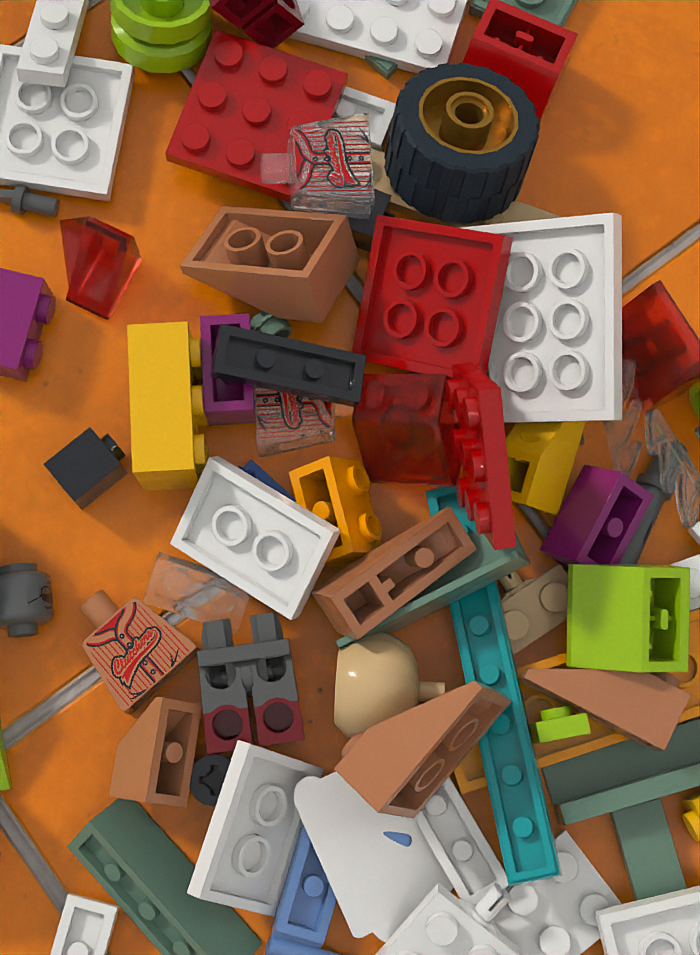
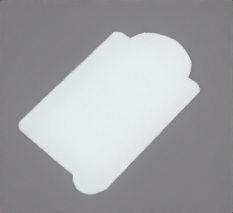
[294,772,453,943]

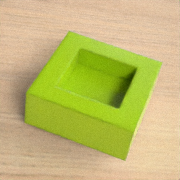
[529,705,591,744]

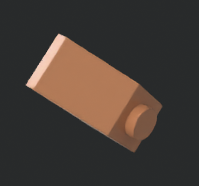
[109,697,202,808]

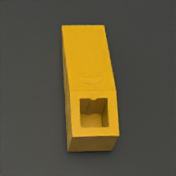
[506,421,586,515]

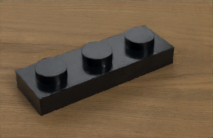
[210,324,366,407]

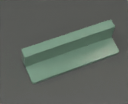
[335,531,530,649]
[542,719,700,825]
[67,798,261,955]

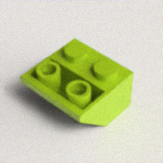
[566,564,690,673]

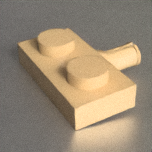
[499,564,568,655]

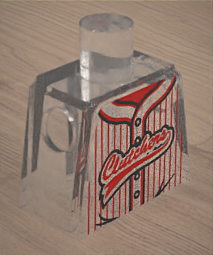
[261,113,375,219]
[254,386,363,457]

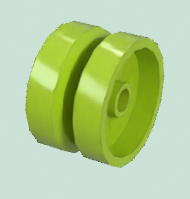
[110,0,213,74]

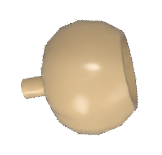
[334,632,445,739]

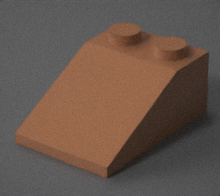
[180,206,360,323]
[334,680,512,819]

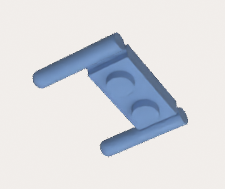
[265,825,412,955]

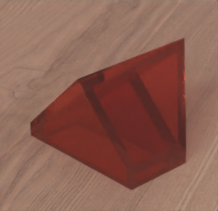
[60,216,142,320]

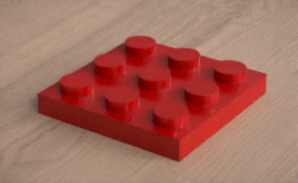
[165,29,348,206]
[352,215,513,380]
[445,362,516,550]

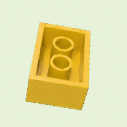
[127,321,210,492]

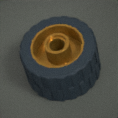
[384,63,540,224]

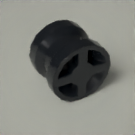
[190,754,231,806]

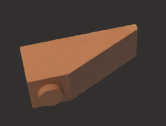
[311,507,477,640]
[519,668,691,751]

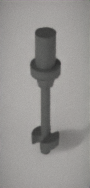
[0,185,60,217]

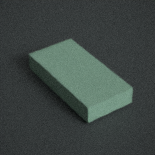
[609,798,687,901]

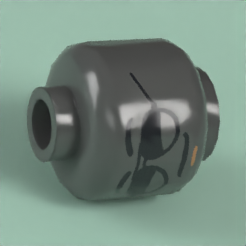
[0,563,54,638]

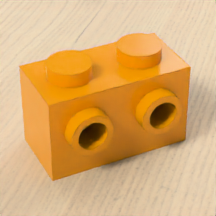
[289,456,382,568]

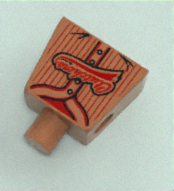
[80,590,201,715]

